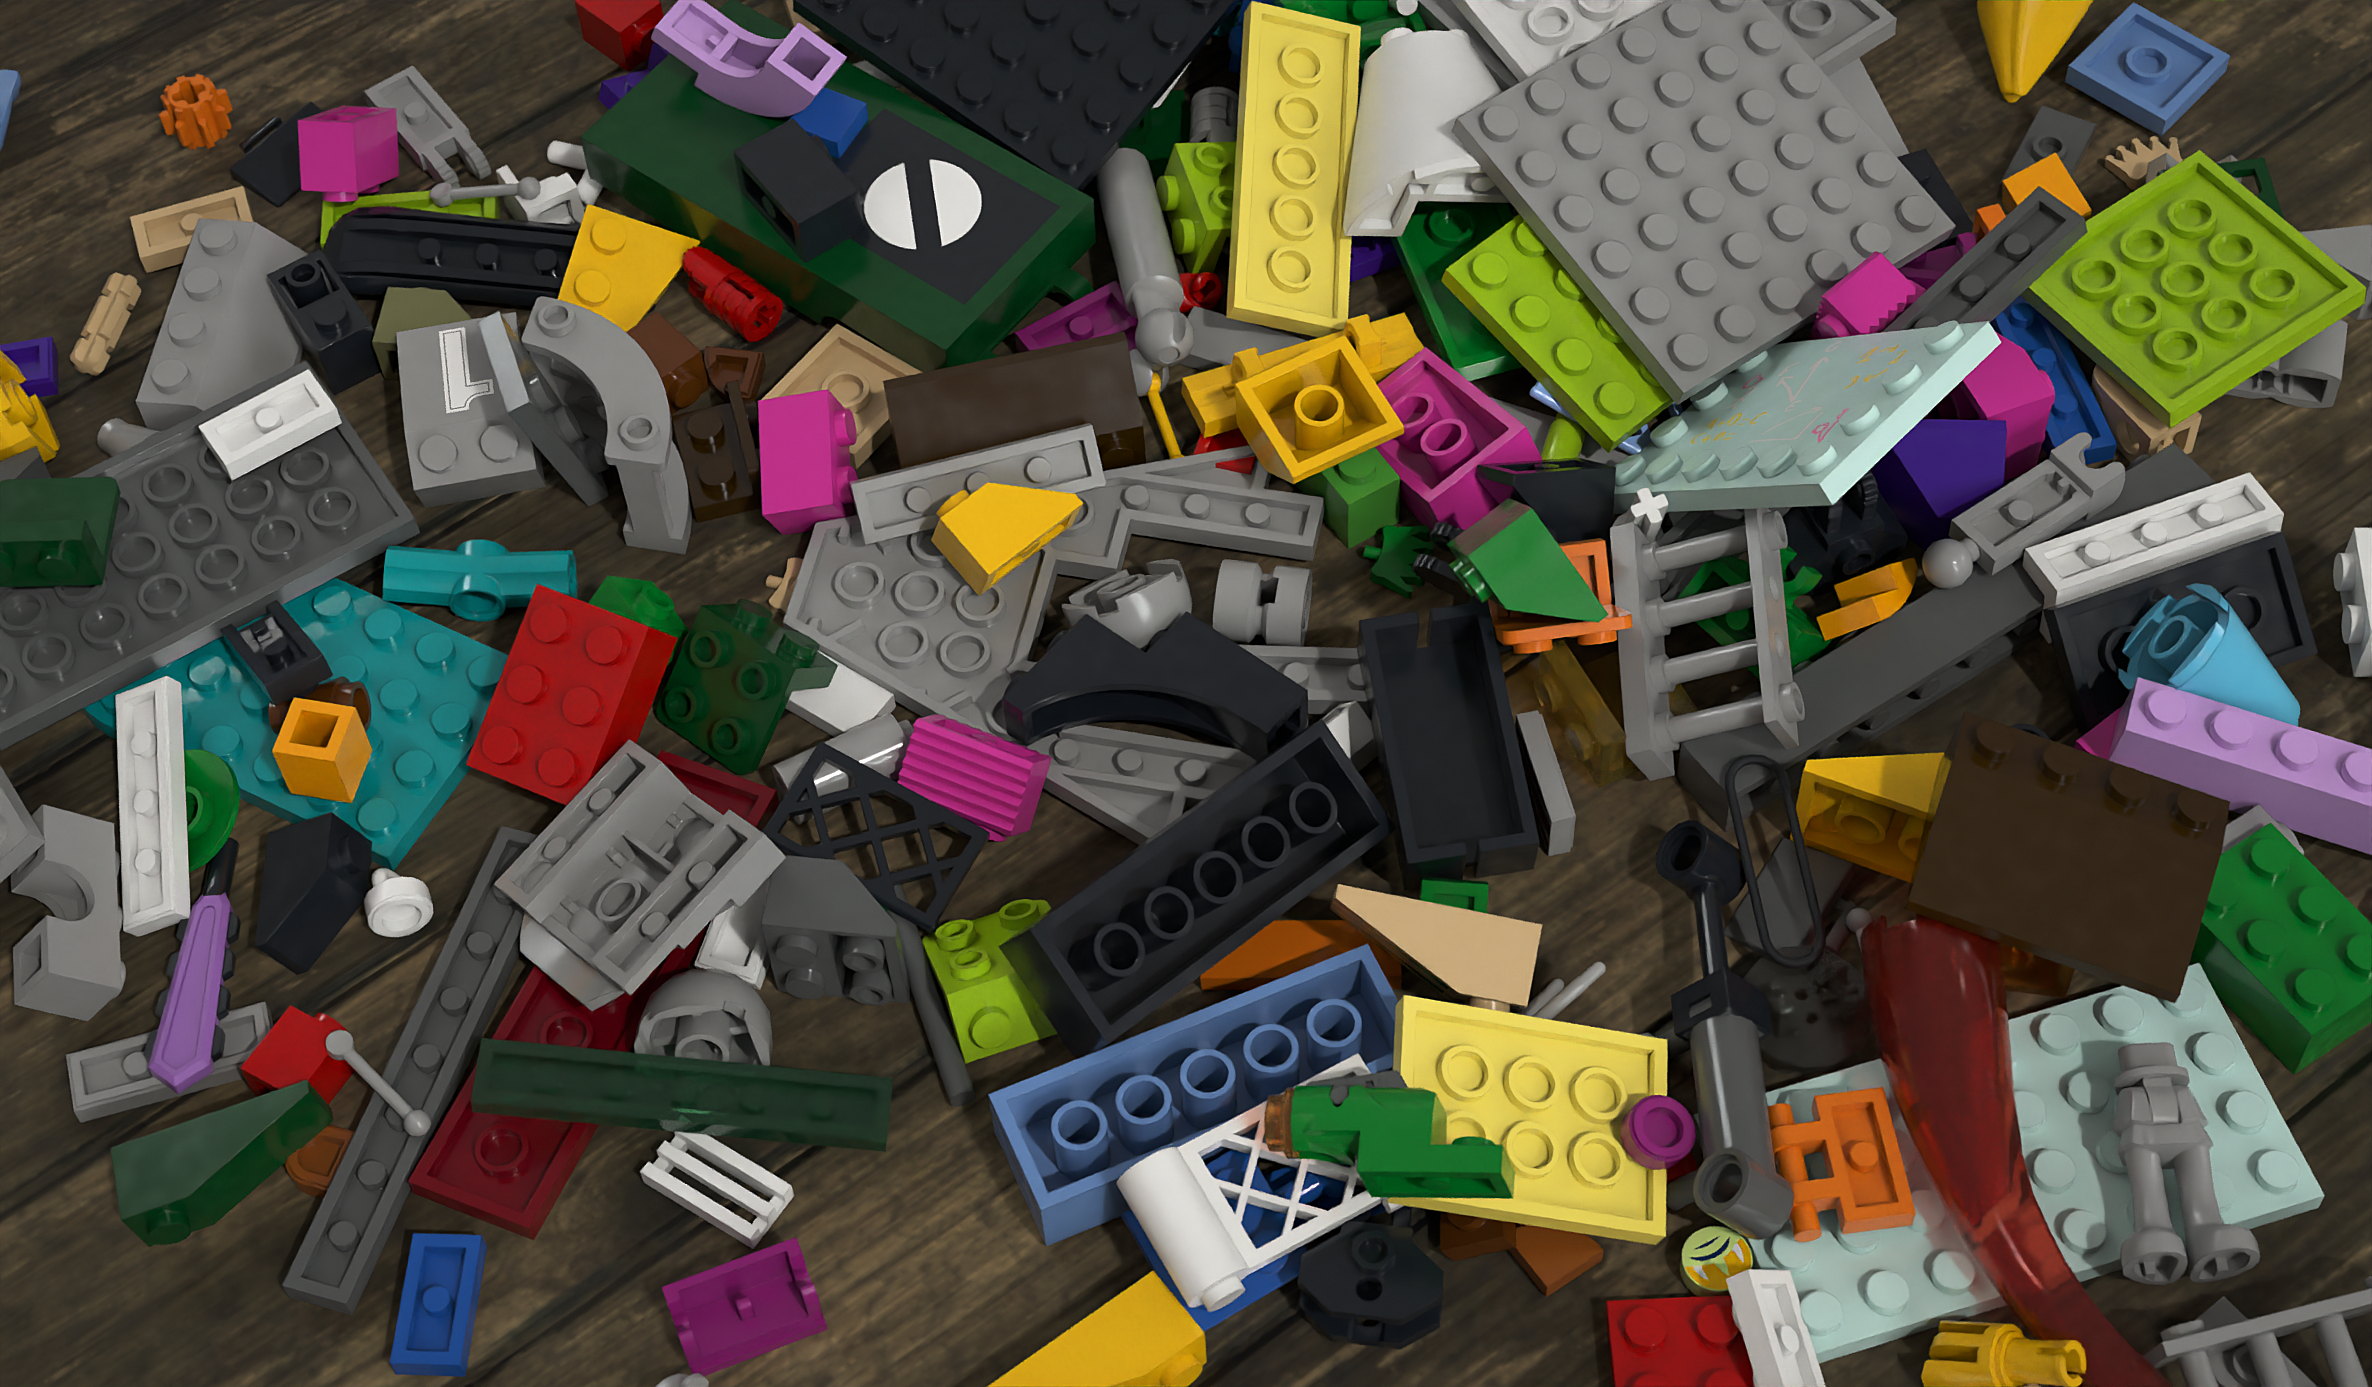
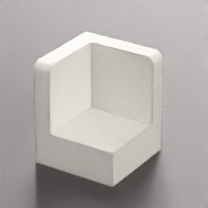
[496,165,584,225]

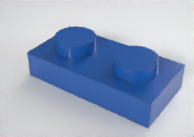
[390,1233,487,1377]

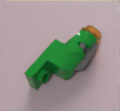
[1265,1070,1515,1199]

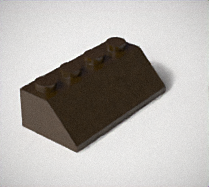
[883,332,1146,471]

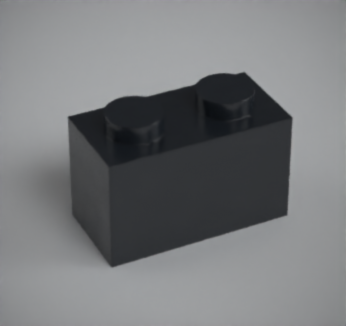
[733,118,865,263]

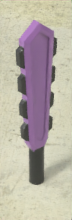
[144,837,241,1094]

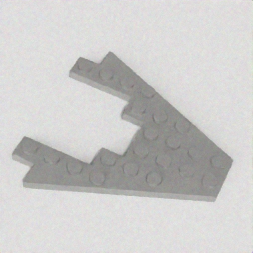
[783,445,1325,845]

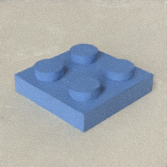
[2065,2,2230,136]

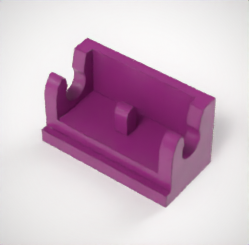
[661,1237,828,1376]

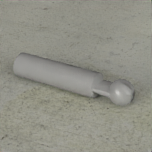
[1093,148,1194,367]

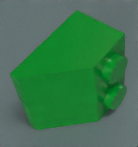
[1446,498,1609,623]

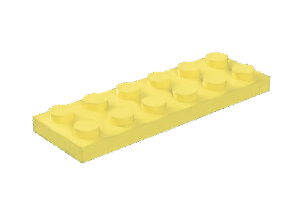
[1226,1,1361,337]

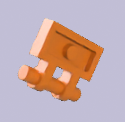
[1768,1087,1916,1242]

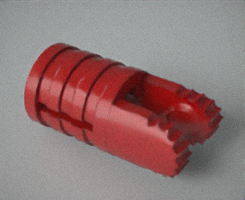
[682,246,783,342]

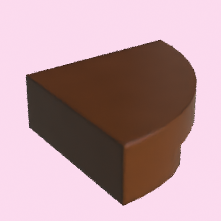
[704,346,766,403]

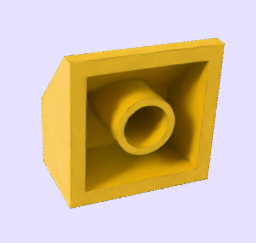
[1235,335,1404,484]

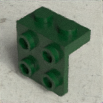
[0,477,121,587]
[656,599,838,775]

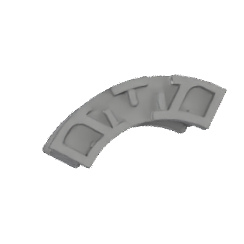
[521,296,692,554]

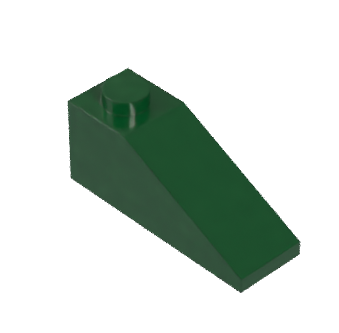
[110,1080,334,1247]

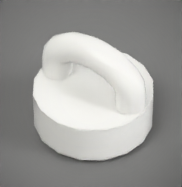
[364,868,433,937]

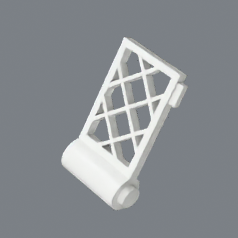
[1116,1053,1405,1312]

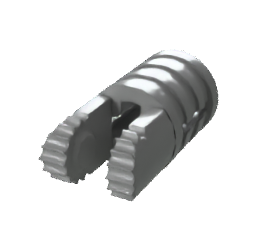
[1189,87,1239,143]

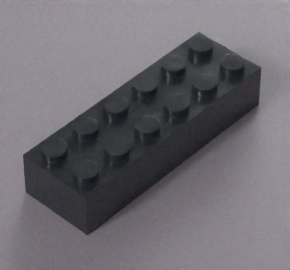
[998,719,1397,1059]

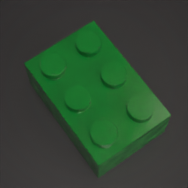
[2189,822,2372,1075]

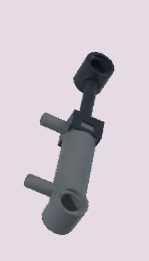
[1655,820,1794,1240]

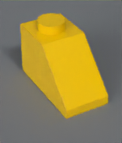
[931,482,1083,596]

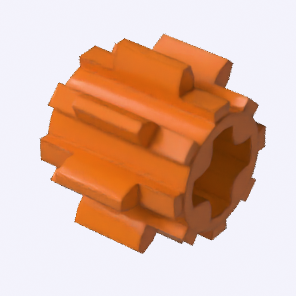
[159,74,233,150]

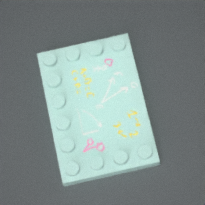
[1613,321,2001,514]

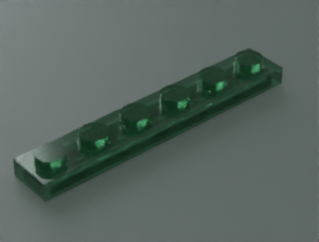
[471,1038,893,1152]

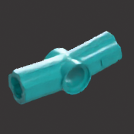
[383,539,578,622]

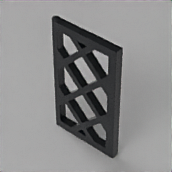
[761,741,990,933]

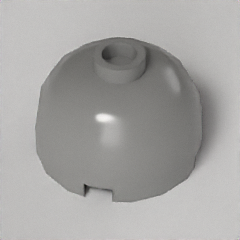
[1062,559,1192,653]
[634,969,773,1102]

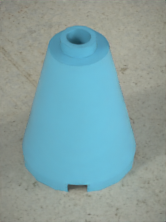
[2119,583,2300,726]

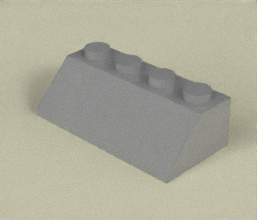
[136,218,308,432]

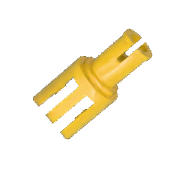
[1921,1320,2086,1387]

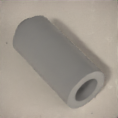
[772,713,914,824]

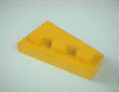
[557,204,701,332]

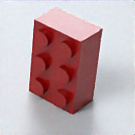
[466,584,678,805]

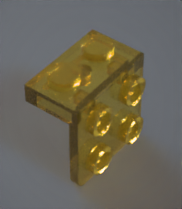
[1533,639,1698,788]

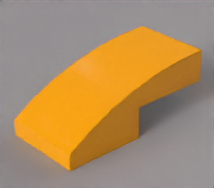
[1816,557,1918,641]

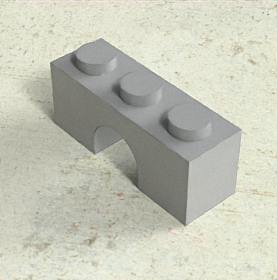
[11,805,126,1021]

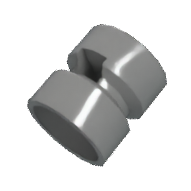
[1213,559,1312,647]

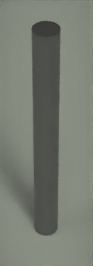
[878,872,976,1106]

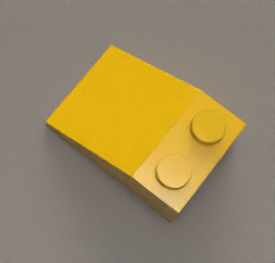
[1790,752,1945,883]

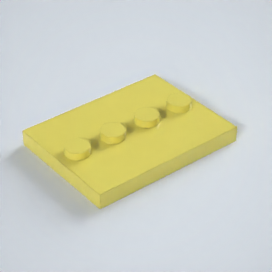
[1387,995,1668,1245]

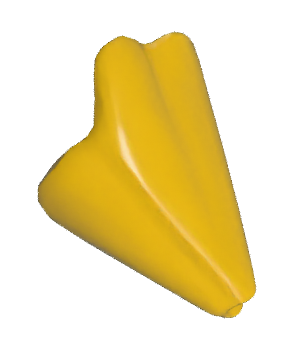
[1977,0,2093,103]

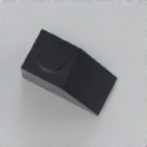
[1477,458,1616,544]
[255,812,372,975]

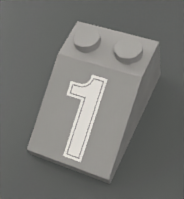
[396,312,546,508]

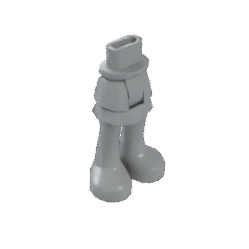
[2113,1042,2260,1285]

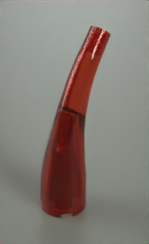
[1860,913,2174,1387]

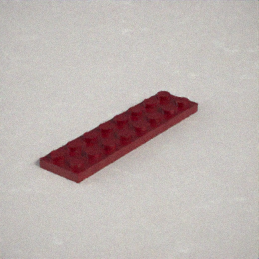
[408,750,780,1240]

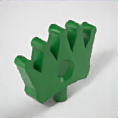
[1363,525,1434,598]

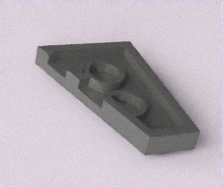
[478,311,610,507]

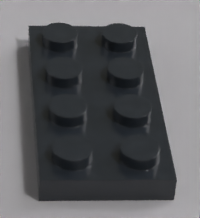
[2043,531,2318,733]

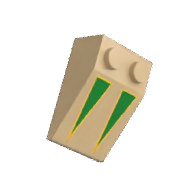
[1330,884,1542,1014]

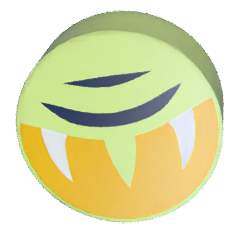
[1680,1226,1753,1297]

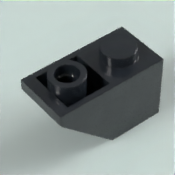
[267,249,382,396]

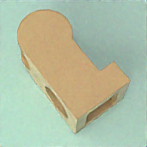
[2091,364,2202,463]

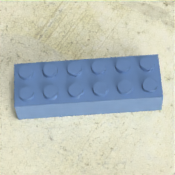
[988,944,1399,1247]

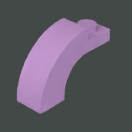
[651,0,847,117]

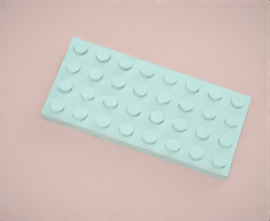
[1693,963,2325,1363]

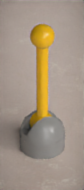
[1129,348,1185,459]

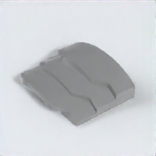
[494,739,786,1011]

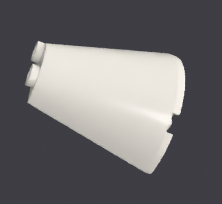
[1343,28,1519,237]

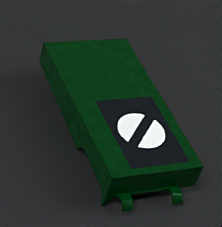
[580,0,1096,373]

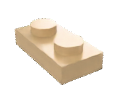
[130,186,254,273]

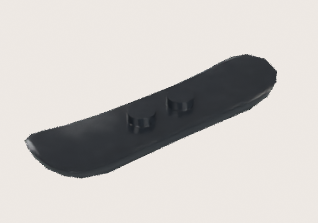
[323,206,658,314]

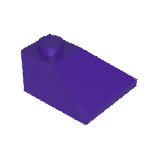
[1870,419,2007,551]

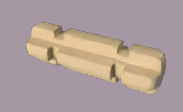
[70,272,141,376]

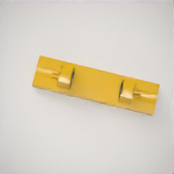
[1181,313,1424,438]

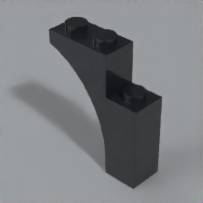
[1002,611,1308,761]

